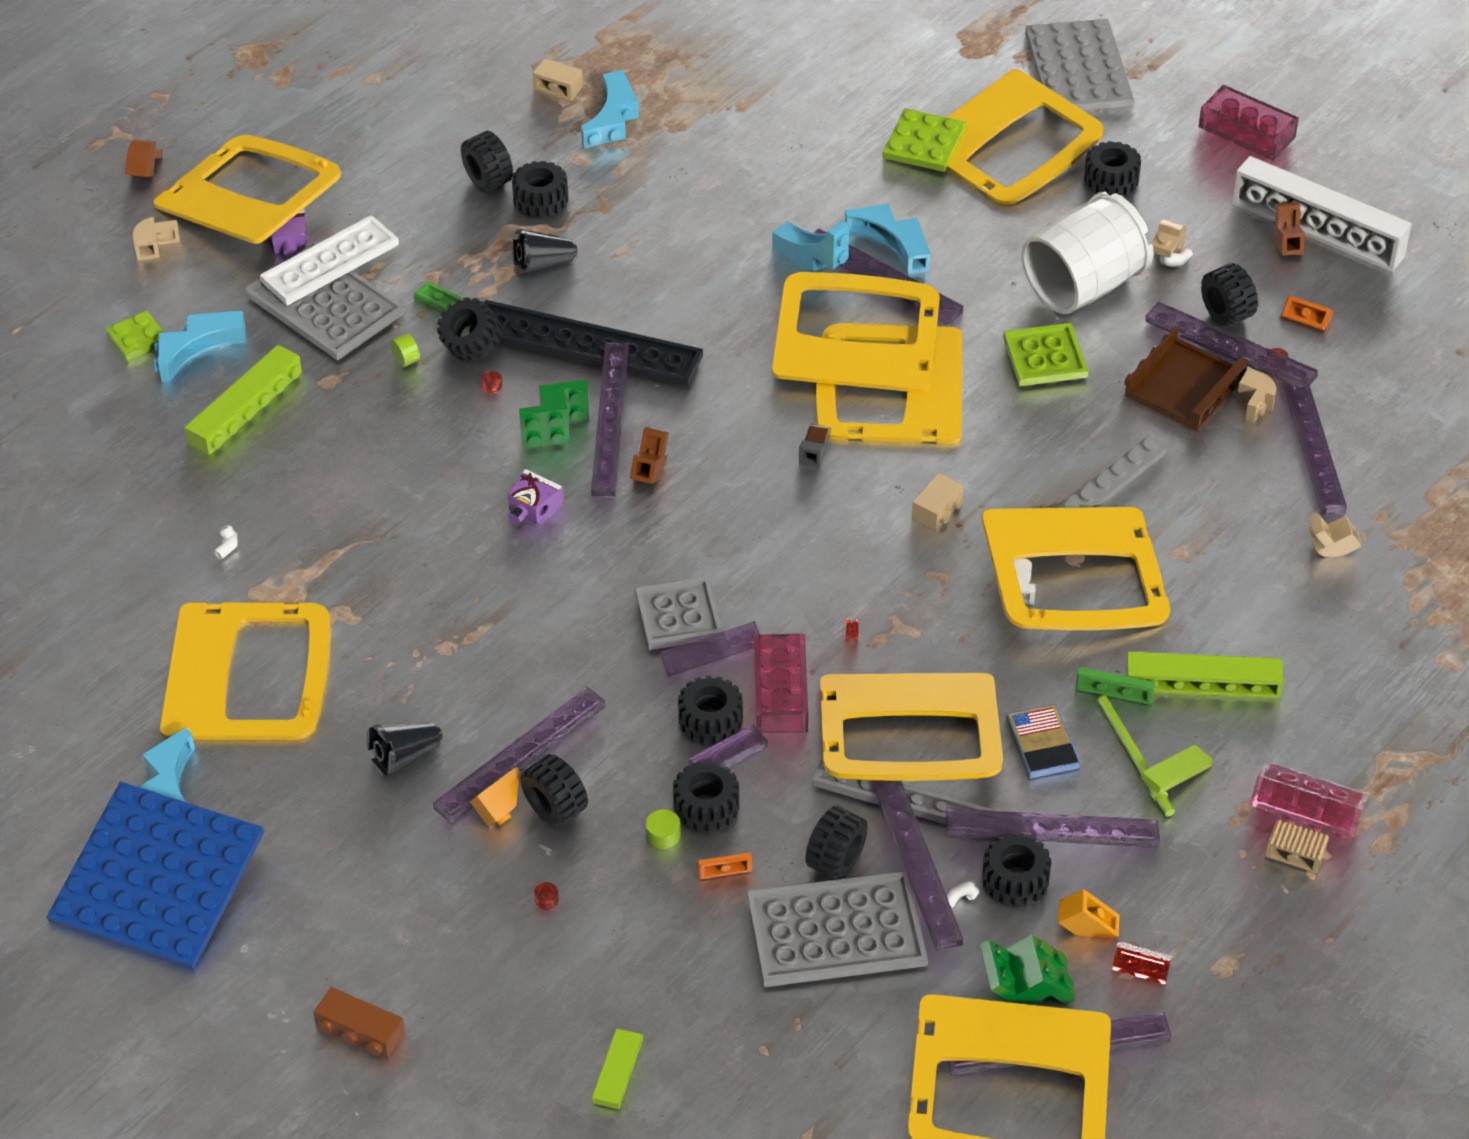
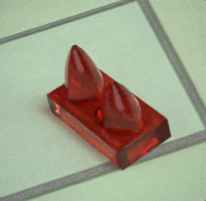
[1112,941,1172,985]

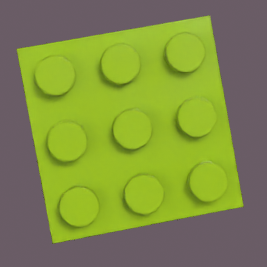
[882,108,966,172]
[1003,323,1089,386]

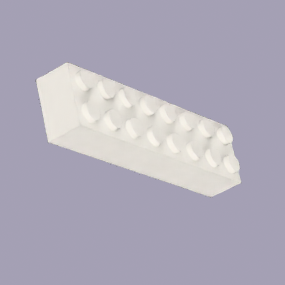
[1232,156,1412,272]

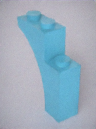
[581,70,639,148]
[845,204,931,274]
[772,220,849,272]
[154,310,246,382]
[139,728,196,802]

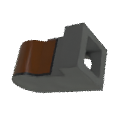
[799,423,831,468]

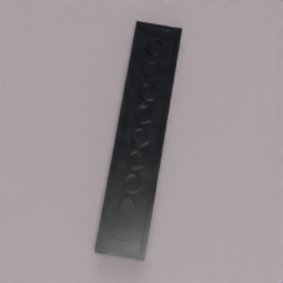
[469,300,703,387]

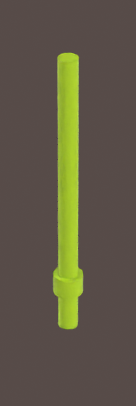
[1098,696,1175,817]

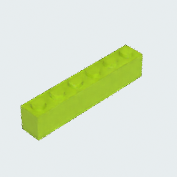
[184,345,302,455]
[1126,652,1284,698]

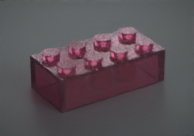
[1198,84,1299,161]
[754,634,808,734]
[1249,761,1370,839]

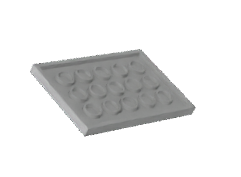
[1025,19,1134,113]
[244,243,406,361]
[747,871,928,987]

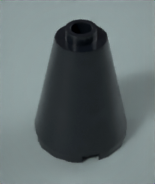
[513,229,577,275]
[366,722,442,776]

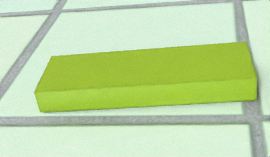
[1140,745,1214,795]
[592,1028,644,1110]

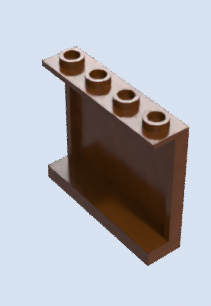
[1124,326,1249,432]

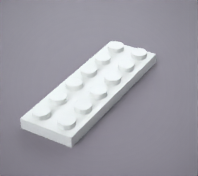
[260,215,399,306]

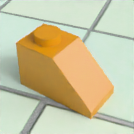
[470,766,520,827]
[1058,889,1120,939]

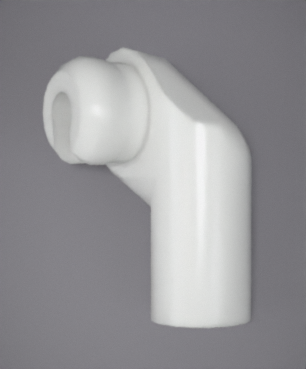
[1160,248,1193,268]
[213,525,238,560]
[940,881,979,911]

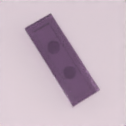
[688,724,768,768]

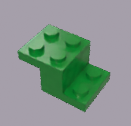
[519,379,589,449]
[980,934,1075,1005]

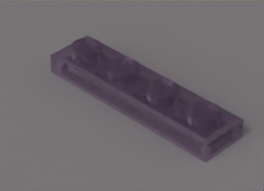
[660,621,764,677]

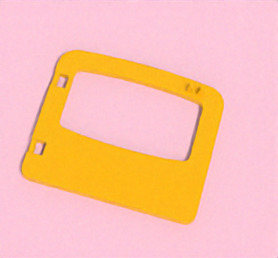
[946,69,1104,205]
[153,135,341,244]
[772,272,940,393]
[816,323,963,444]
[981,507,1170,630]
[160,602,330,740]
[820,673,1003,781]
[908,994,1111,1139]

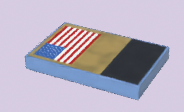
[1006,704,1080,779]

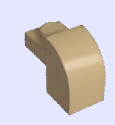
[133,217,181,261]
[1150,219,1186,258]
[1237,368,1276,424]
[1309,512,1362,557]

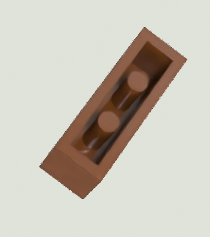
[313,987,405,1059]

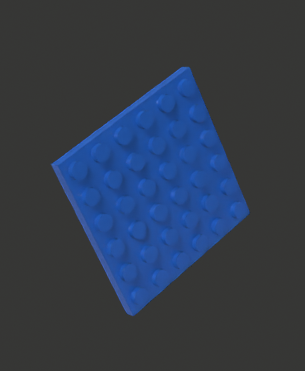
[46,781,265,970]

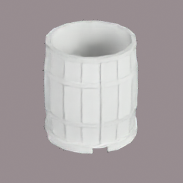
[1021,191,1154,314]

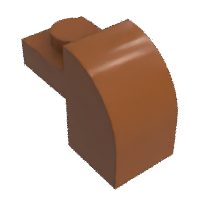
[125,139,163,177]
[1273,202,1305,256]
[630,427,669,484]

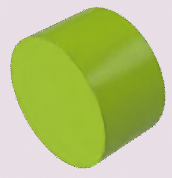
[390,333,420,368]
[646,809,681,849]

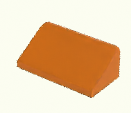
[1280,295,1333,331]
[696,852,752,879]

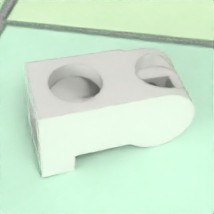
[1013,558,1035,606]

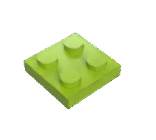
[106,310,164,362]

